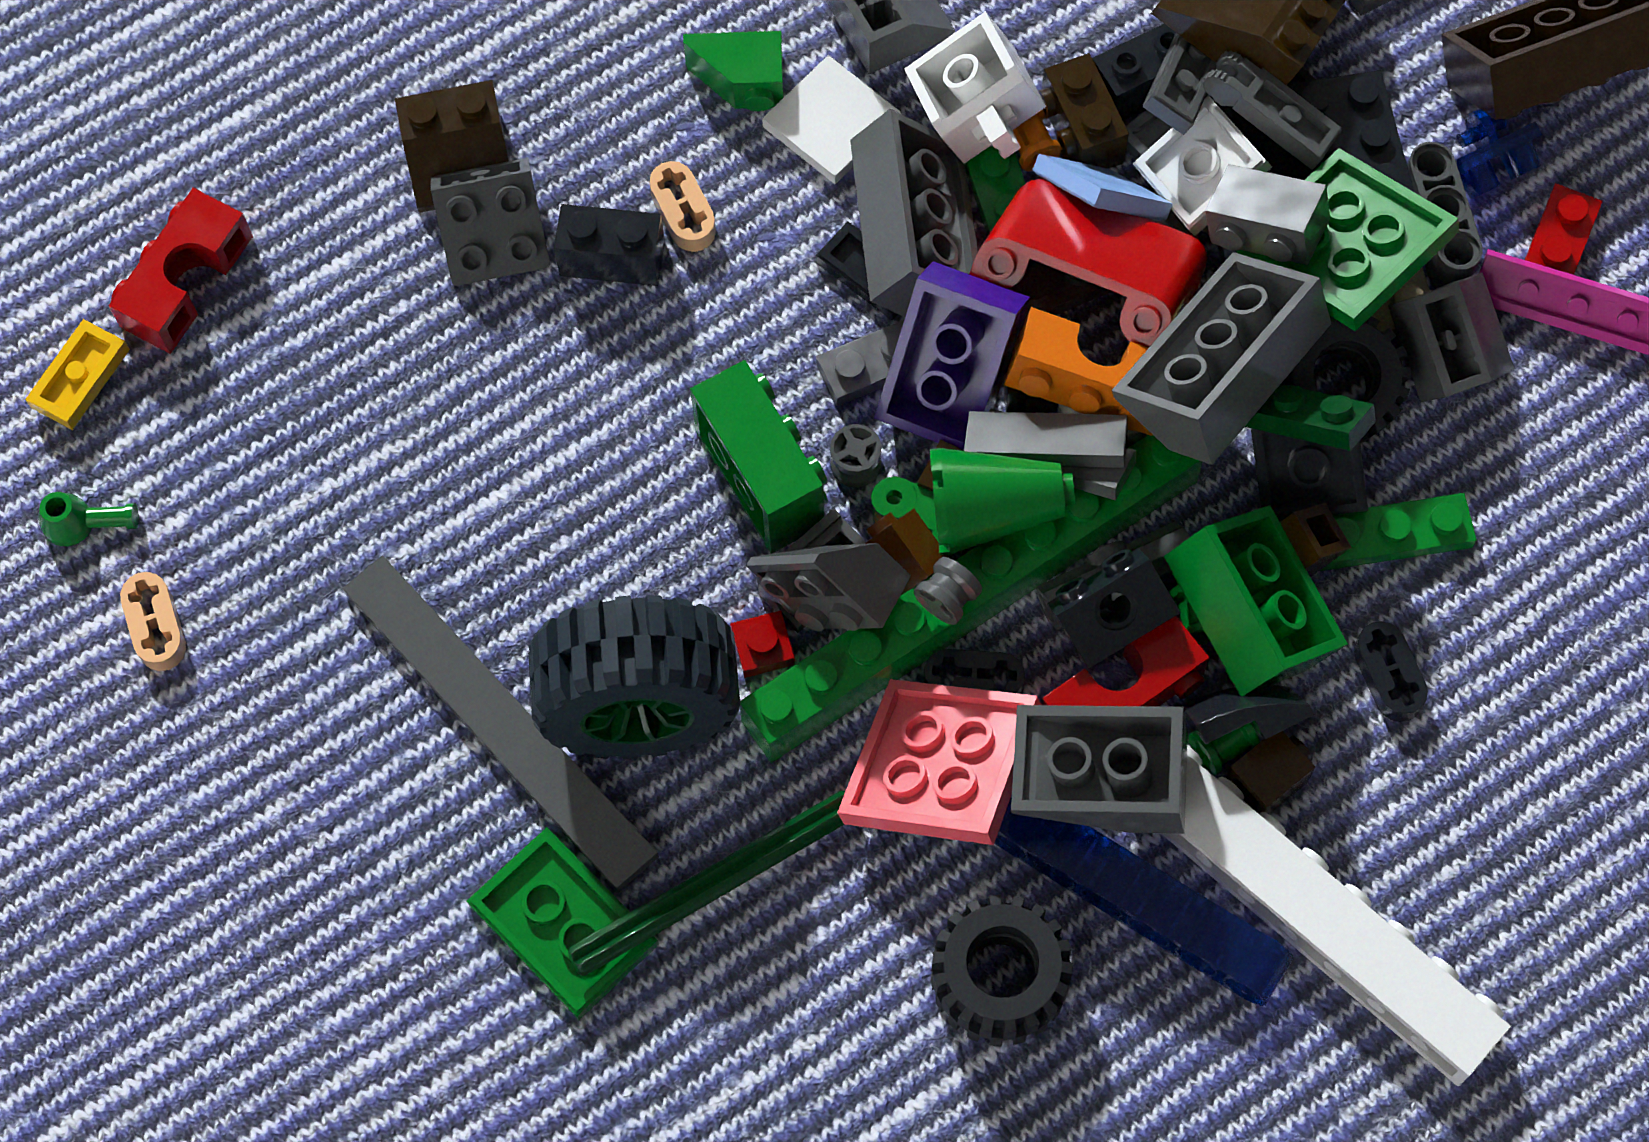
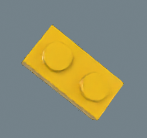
[25,319,130,430]

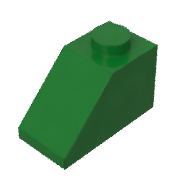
[683,31,784,112]

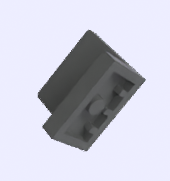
[431,157,550,286]

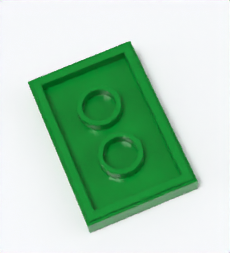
[466,827,659,1020]

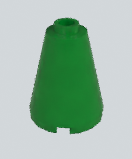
[930,448,1075,555]

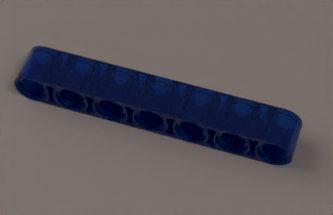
[994,795,1293,1006]

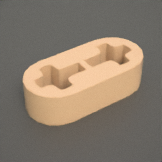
[649,161,716,252]
[120,572,186,671]

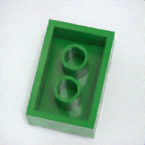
[690,360,828,554]
[1164,505,1348,697]

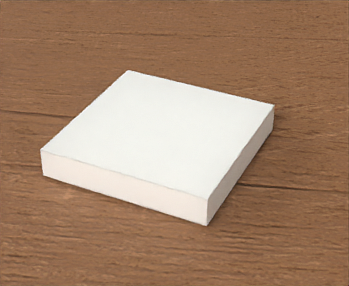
[762,55,901,184]
[1133,96,1272,236]

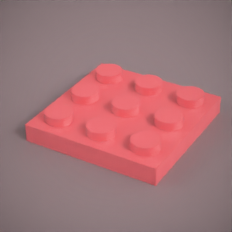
[837,679,1041,845]

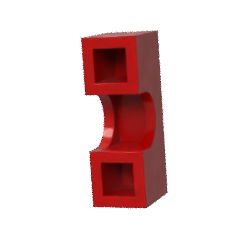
[108,188,253,354]
[1041,616,1210,707]

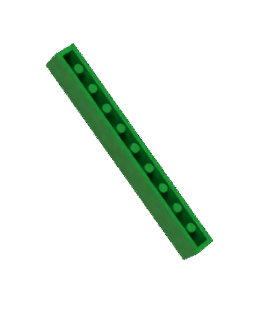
[740,435,1203,763]

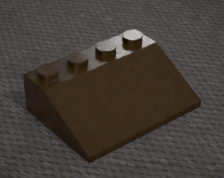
[1151,0,1346,86]

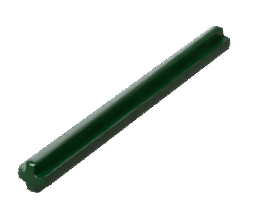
[568,791,845,976]

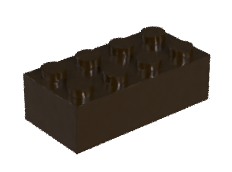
[1441,0,1649,120]

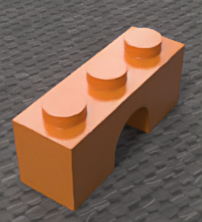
[1004,307,1153,436]

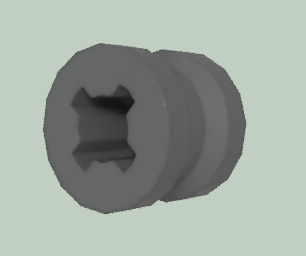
[830,424,882,488]
[914,557,983,625]

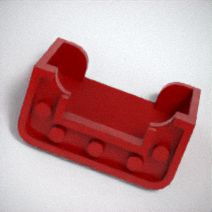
[969,179,1207,348]

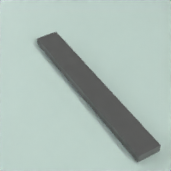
[342,555,659,893]

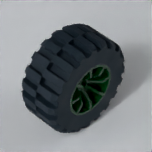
[528,595,740,759]

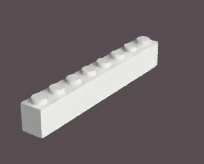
[1161,745,1511,1086]

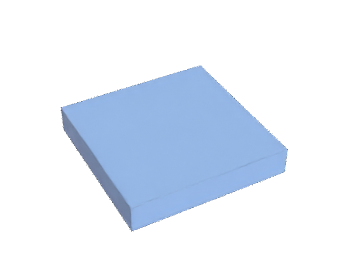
[1033,154,1173,221]

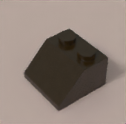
[394,80,509,213]

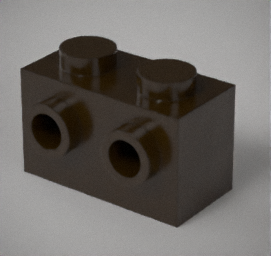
[1038,53,1129,169]

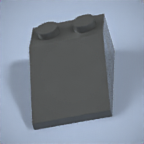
[1011,705,1188,834]

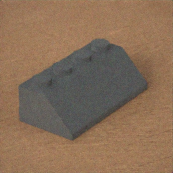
[850,109,978,317]
[1112,252,1331,465]

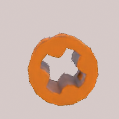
[1013,109,1062,172]

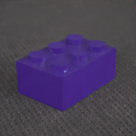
[874,261,1030,450]

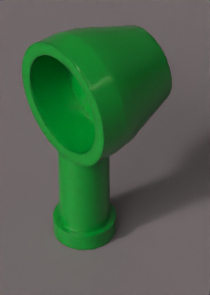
[38,492,139,547]

